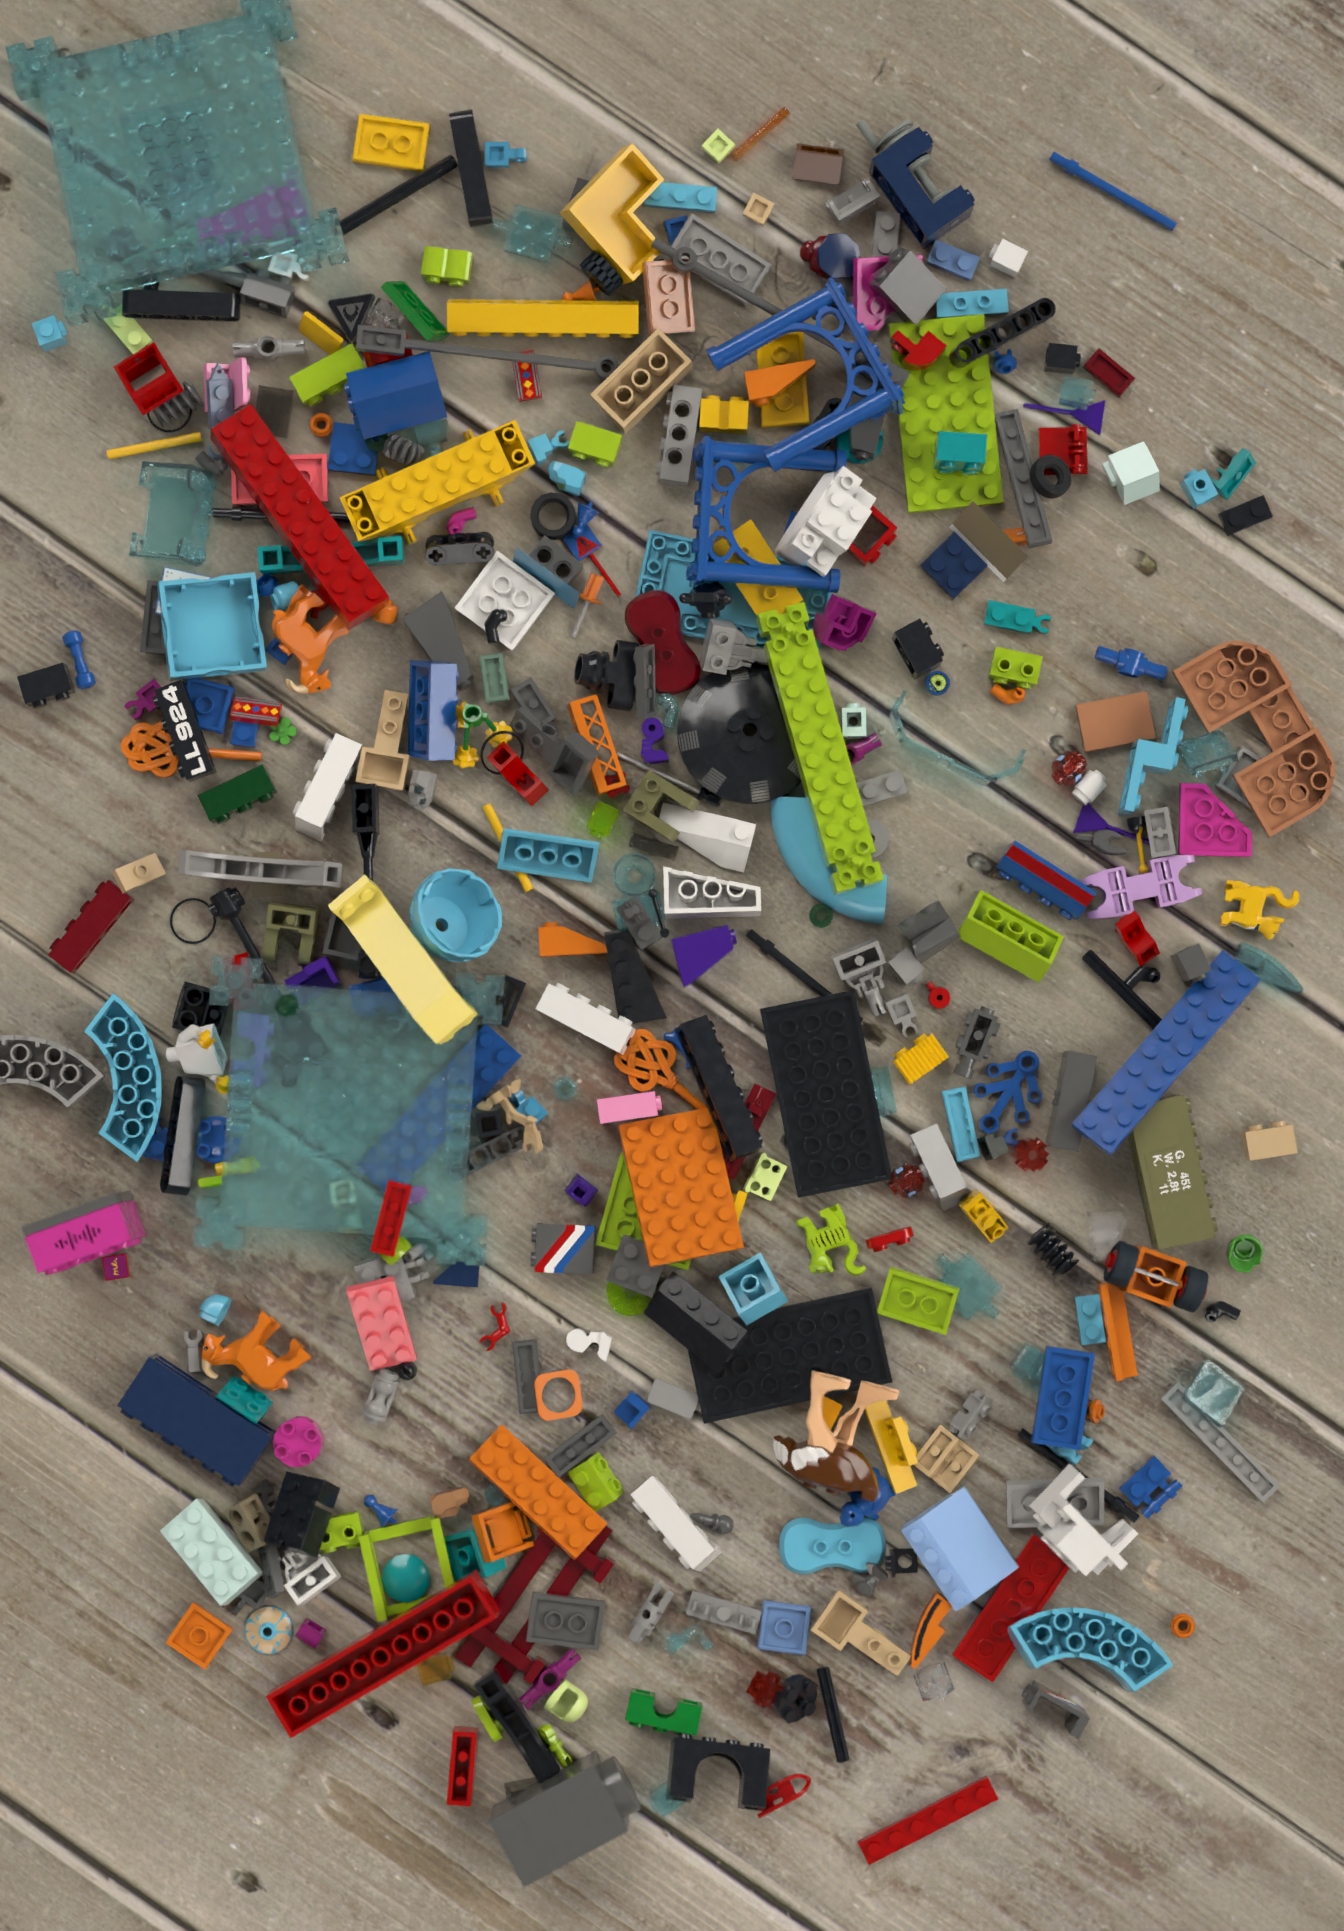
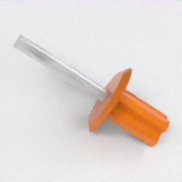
[571,572,604,638]

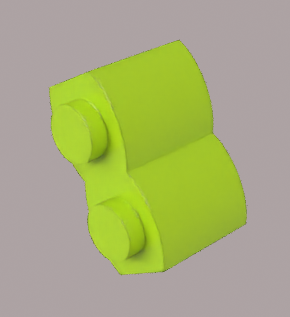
[421,246,473,288]

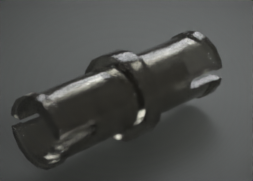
[629,832,679,861]

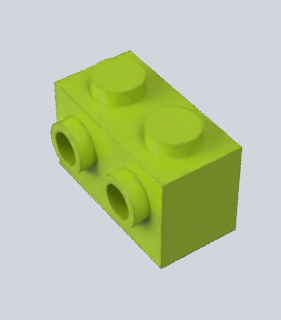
[988,646,1043,690]
[320,1510,364,1554]

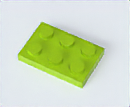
[877,1266,960,1335]

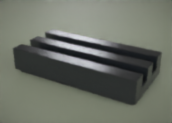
[486,974,526,1027]

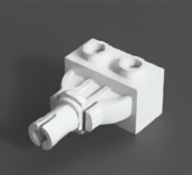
[281,1550,342,1606]

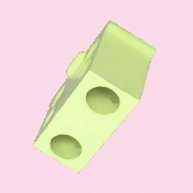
[743,1152,787,1201]

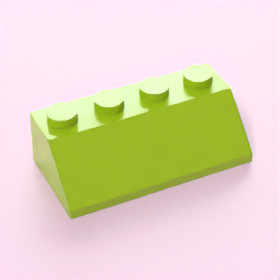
[958,890,1064,983]

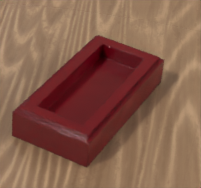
[1083,348,1135,398]

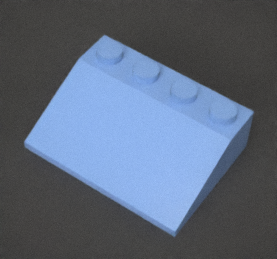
[901,1486,1019,1612]

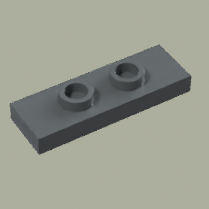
[512,1339,543,1414]

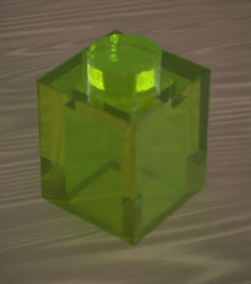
[586,800,621,840]

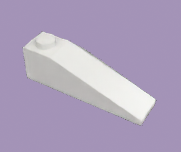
[659,803,756,873]

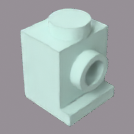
[841,703,866,739]

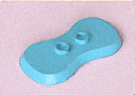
[779,1517,886,1574]

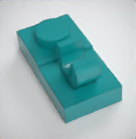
[1210,448,1256,500]

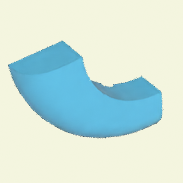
[770,797,887,925]
[84,993,162,1162]
[1007,1608,1173,1692]

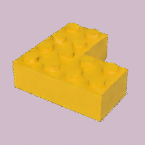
[560,143,664,284]

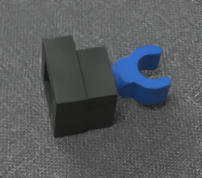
[977,1128,1022,1161]

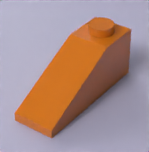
[744,359,816,407]
[538,922,608,957]

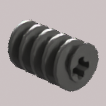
[152,381,205,429]

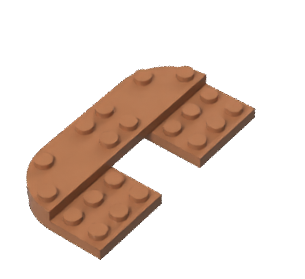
[1172,641,1335,838]

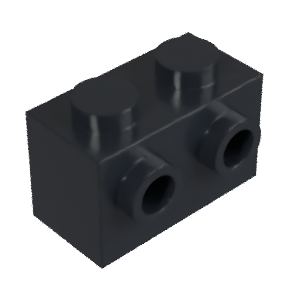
[17,662,75,709]

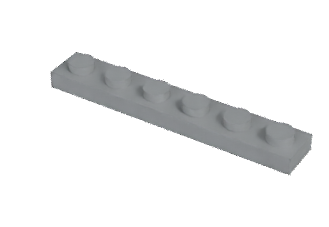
[1160,1381,1280,1503]

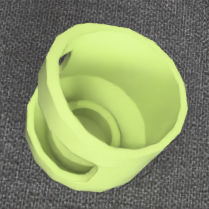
[544,1678,588,1723]

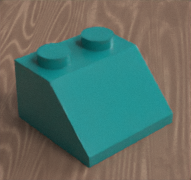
[444,1525,507,1581]

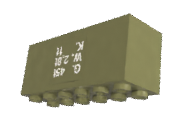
[1128,1095,1218,1250]

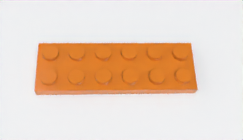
[468,1424,608,1560]

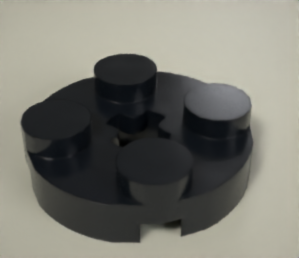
[773,1674,817,1723]

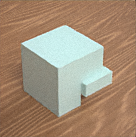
[1102,441,1160,505]

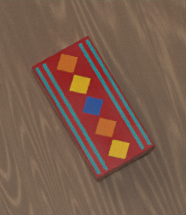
[512,350,542,402]
[230,696,282,727]

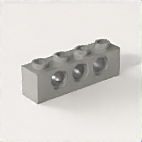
[656,384,702,487]

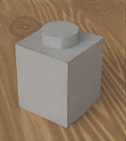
[887,947,925,985]

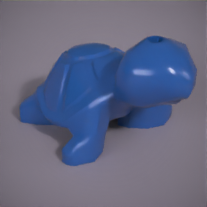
[840,1467,896,1527]

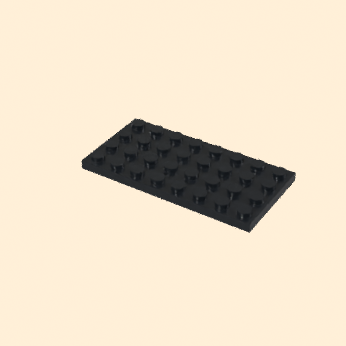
[760,990,892,1198]
[688,1287,892,1424]

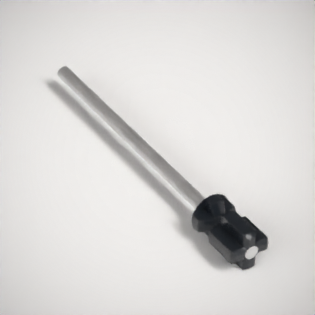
[617,752,722,807]

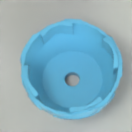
[409,868,502,962]

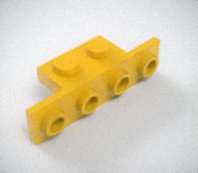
[864,1400,918,1493]

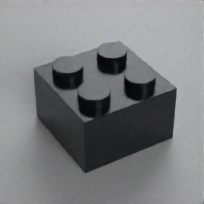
[892,618,944,680]

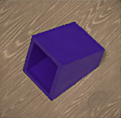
[671,925,737,988]

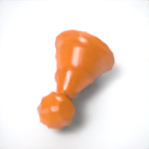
[562,280,599,301]

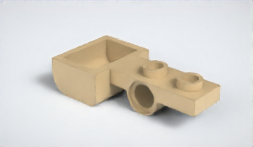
[355,690,411,791]
[811,1589,911,1676]

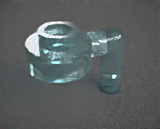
[665,1624,714,1655]

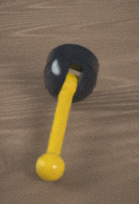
[1127,816,1148,874]

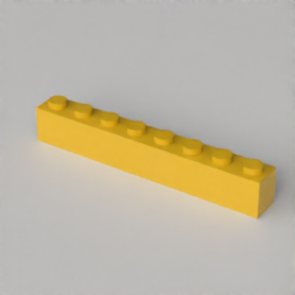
[447,299,639,338]

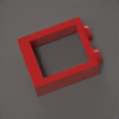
[114,342,184,415]
[846,505,898,567]

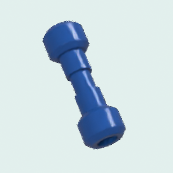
[62,630,96,689]

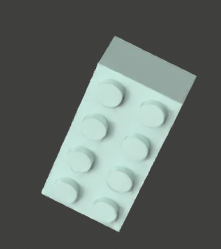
[160,1499,264,1606]

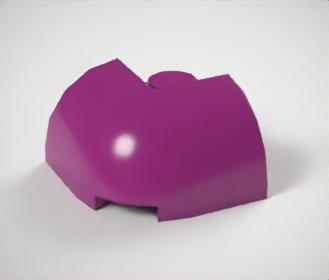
[813,594,877,651]

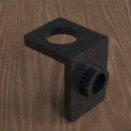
[885,1548,918,1578]

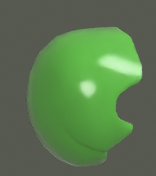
[1226,1234,1263,1273]

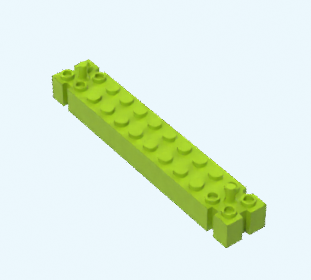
[755,602,884,896]

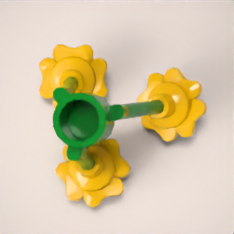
[452,702,512,769]

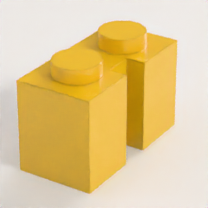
[699,395,749,434]

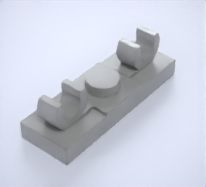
[686,1590,762,1634]

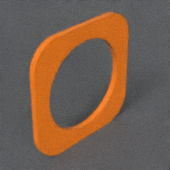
[534,1369,583,1421]

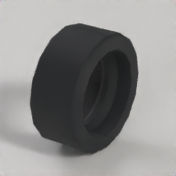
[530,492,576,540]

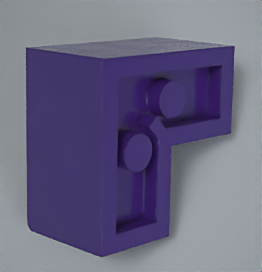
[285,956,343,1005]

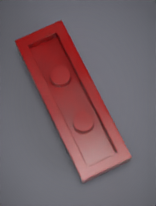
[370,1179,412,1257]

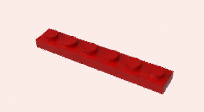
[857,1776,998,1865]

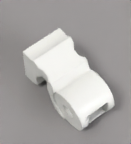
[566,1328,612,1361]

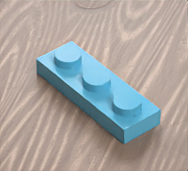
[644,182,717,213]

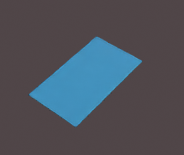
[512,547,580,609]

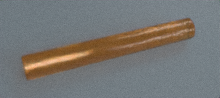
[731,107,790,161]

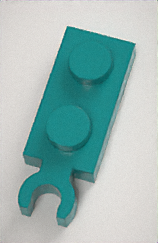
[983,600,1051,634]

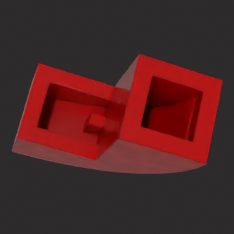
[486,741,549,806]

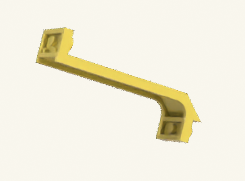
[328,875,478,1045]

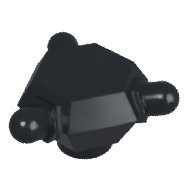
[679,582,732,619]

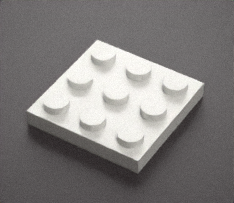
[455,551,555,652]

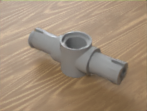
[232,335,305,362]

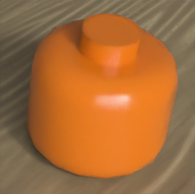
[372,600,398,624]

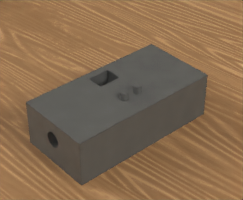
[1045,1051,1098,1152]

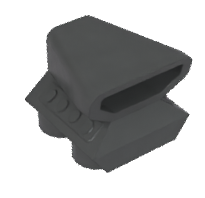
[897,901,961,963]

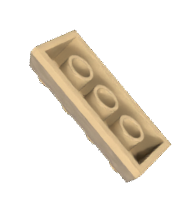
[590,328,693,435]

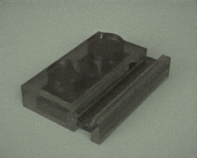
[255,385,294,439]

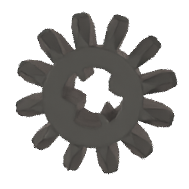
[382,434,425,467]

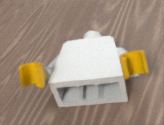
[166,1024,232,1095]

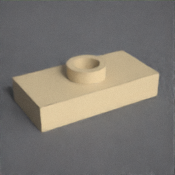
[112,853,166,893]

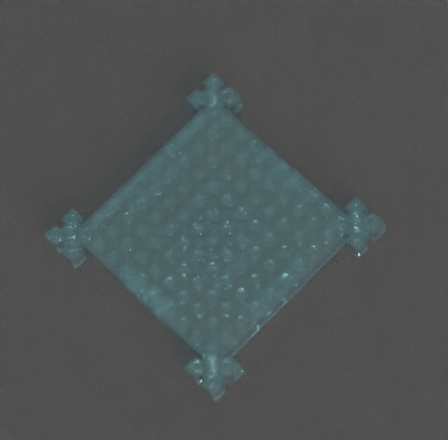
[5,0,350,326]
[193,955,505,1266]

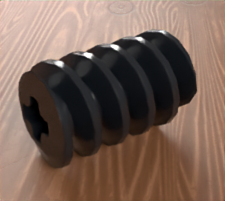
[1028,1222,1079,1276]

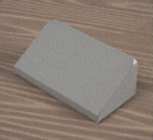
[646,1378,699,1419]

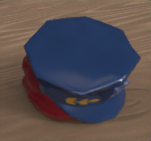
[799,233,860,279]

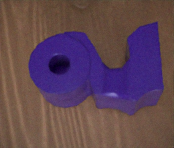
[640,718,669,765]
[564,1174,599,1207]

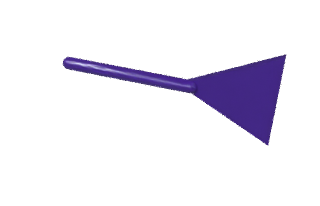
[1023,400,1106,435]
[1073,803,1150,845]

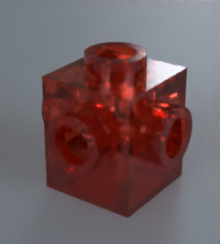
[1012,1137,1049,1172]
[746,1670,786,1709]

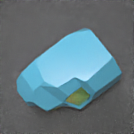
[548,461,586,497]

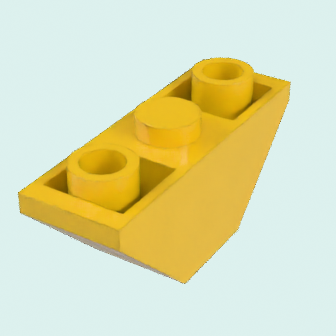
[957,1189,1009,1243]

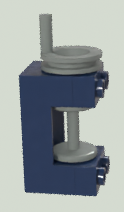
[856,120,975,249]

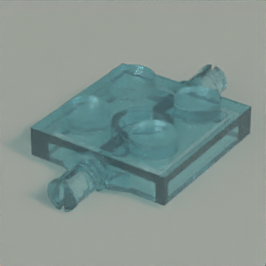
[492,204,573,264]
[936,1252,1002,1321]

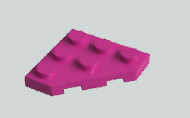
[853,254,922,331]
[1178,783,1252,857]

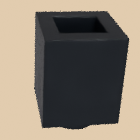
[1044,343,1081,374]
[475,1110,503,1138]

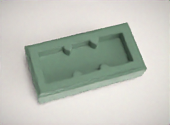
[479,652,510,704]

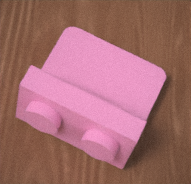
[203,357,250,413]

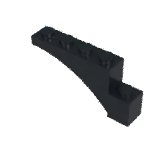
[474,1669,561,1783]

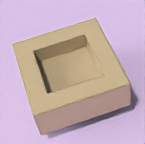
[742,193,775,226]

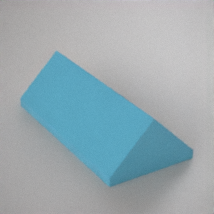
[497,828,599,883]

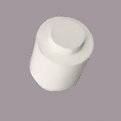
[1072,770,1107,806]

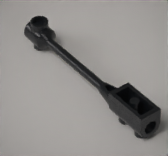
[351,783,383,979]
[208,887,330,1066]

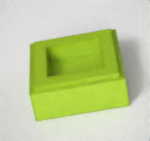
[198,1175,226,1188]

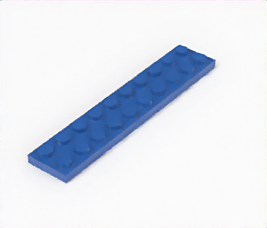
[1072,950,1261,1156]

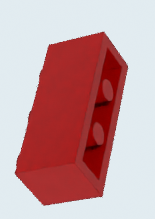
[447,1726,479,1807]

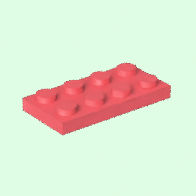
[231,454,329,505]
[346,1276,417,1371]

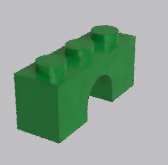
[625,1687,702,1736]

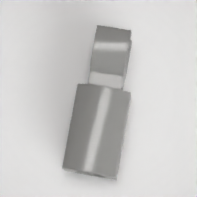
[184,1330,203,1372]

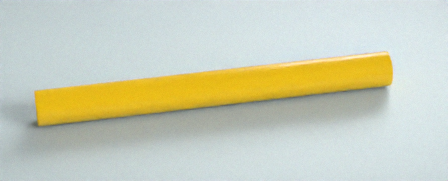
[107,432,202,459]
[482,803,534,893]

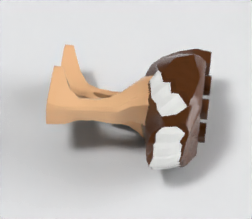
[773,1371,900,1502]

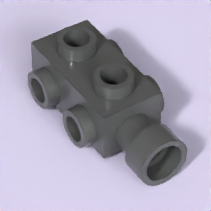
[953,1006,1000,1079]

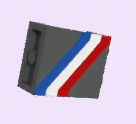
[530,1223,595,1275]
[1022,1680,1090,1739]

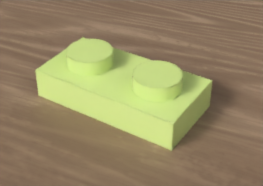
[103,304,153,354]

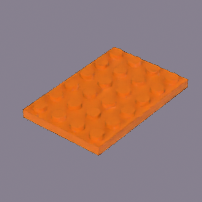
[617,1108,744,1268]

